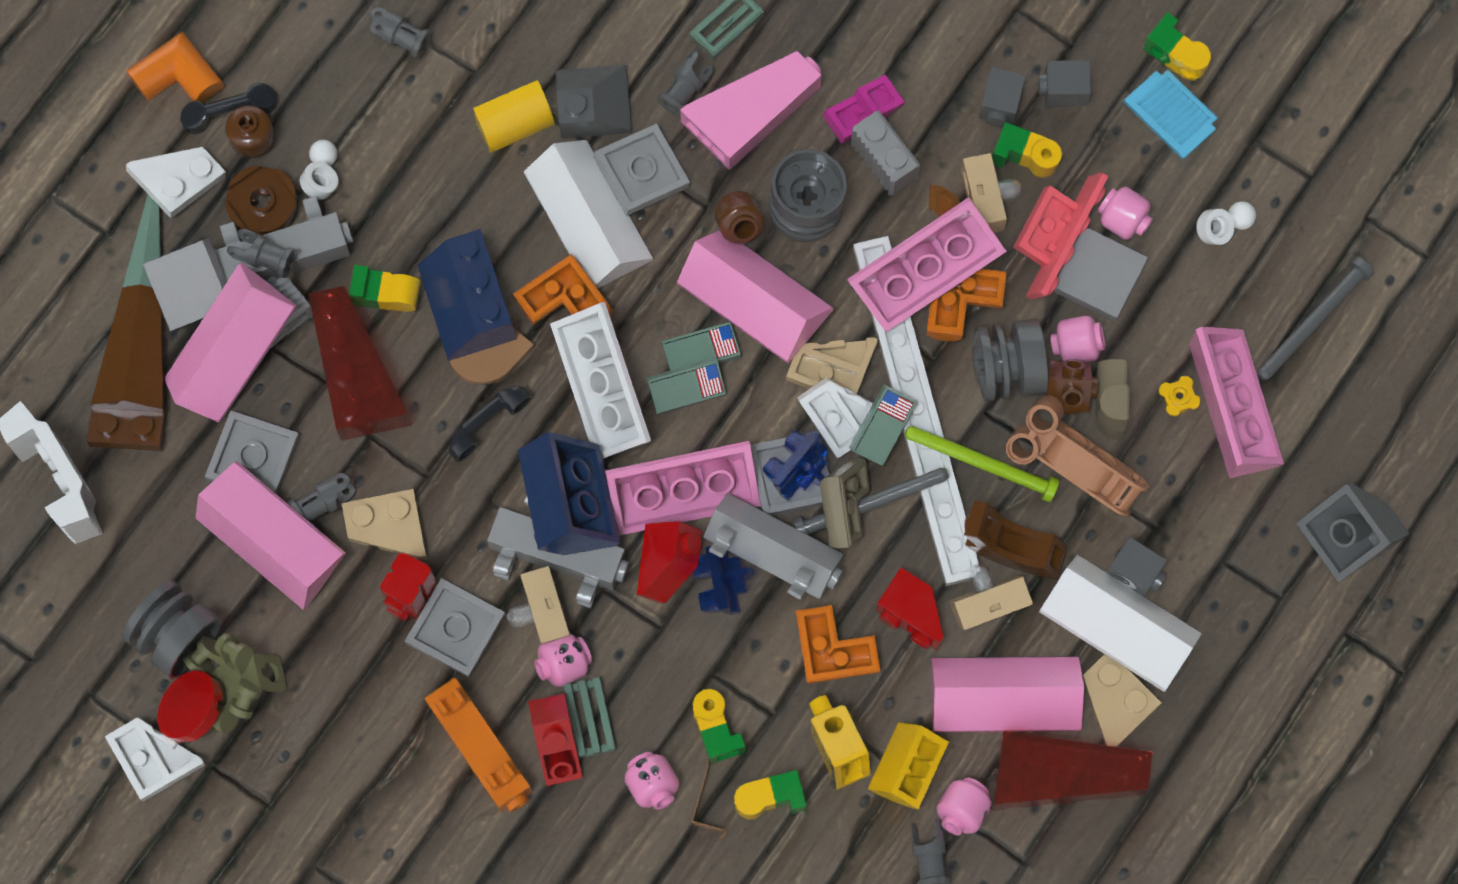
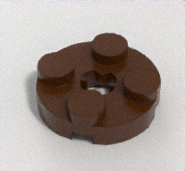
[225,166,298,235]

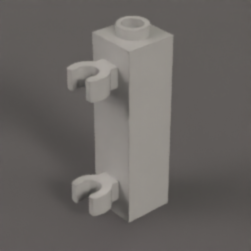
[214,196,353,281]
[703,493,844,599]
[487,507,629,609]

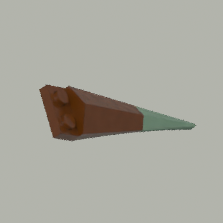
[87,195,166,451]

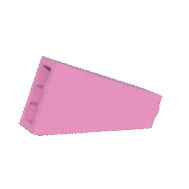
[680,51,822,170]

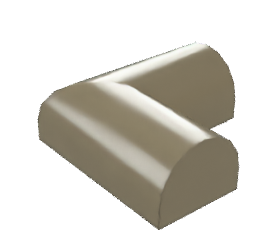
[1096,359,1130,439]
[820,457,870,548]

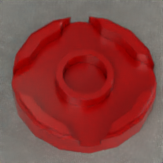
[157,670,223,743]

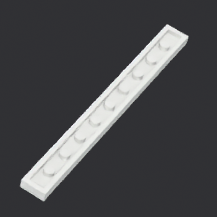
[853,236,982,587]

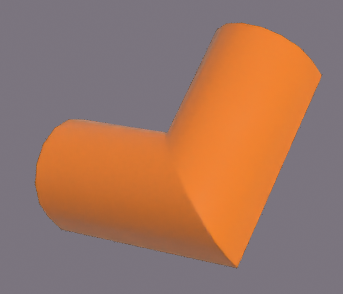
[126,31,225,103]
[513,254,613,325]
[926,269,1007,341]
[796,605,880,684]

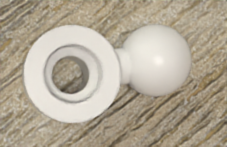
[300,140,338,200]
[1197,201,1256,245]

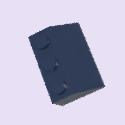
[417,229,517,362]
[518,432,620,555]

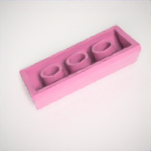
[847,197,1007,332]
[677,230,833,364]
[164,263,297,422]
[1189,327,1284,479]
[605,441,761,536]
[195,461,346,610]
[931,657,1084,732]

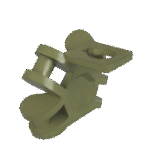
[183,633,287,733]

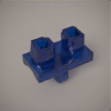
[762,430,829,501]
[693,545,754,615]

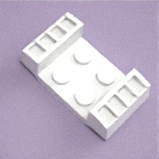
[0,401,103,544]

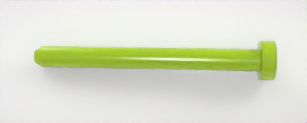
[905,426,1059,503]

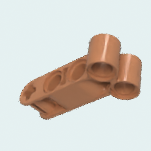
[1006,395,1149,517]

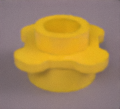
[1159,376,1200,416]

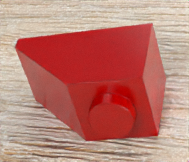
[637,521,702,604]

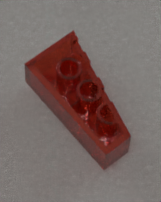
[308,286,412,441]
[991,731,1153,811]

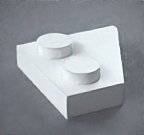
[126,147,226,218]
[797,377,873,458]
[105,717,205,802]

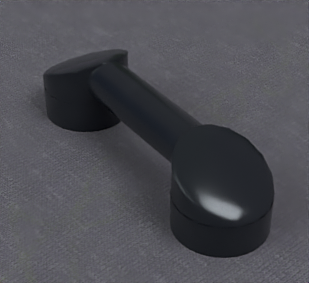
[180,83,278,134]
[449,386,533,462]

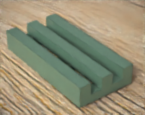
[689,0,764,61]
[564,677,615,758]

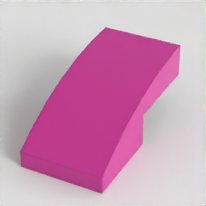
[822,74,905,144]

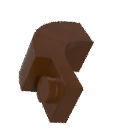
[964,500,1068,580]

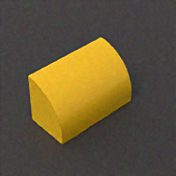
[473,80,555,153]
[868,722,949,809]

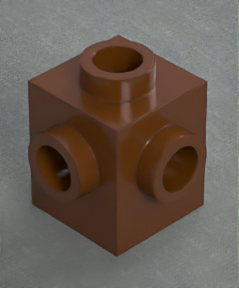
[1044,359,1098,414]

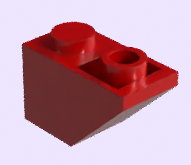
[875,568,943,650]
[528,694,582,786]

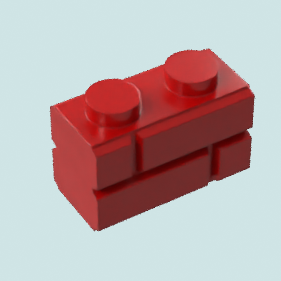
[379,552,437,621]

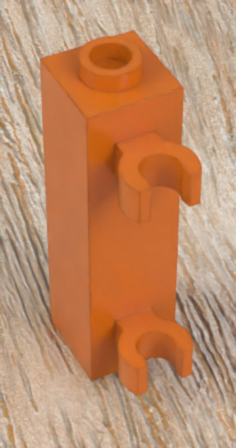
[424,678,532,813]

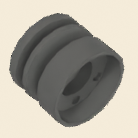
[768,149,847,242]
[972,319,1048,401]
[122,580,222,680]

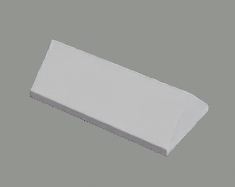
[524,140,653,289]
[550,302,651,459]
[1039,554,1202,692]

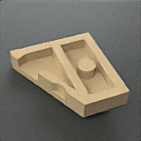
[786,337,878,394]
[342,489,427,560]
[1082,654,1161,754]

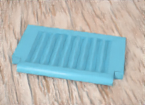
[1123,70,1218,160]

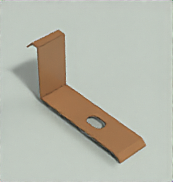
[692,760,726,841]

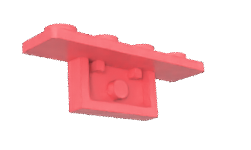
[1013,172,1108,300]

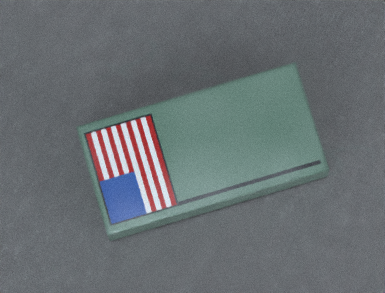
[662,322,741,370]
[646,358,726,414]
[849,384,917,466]

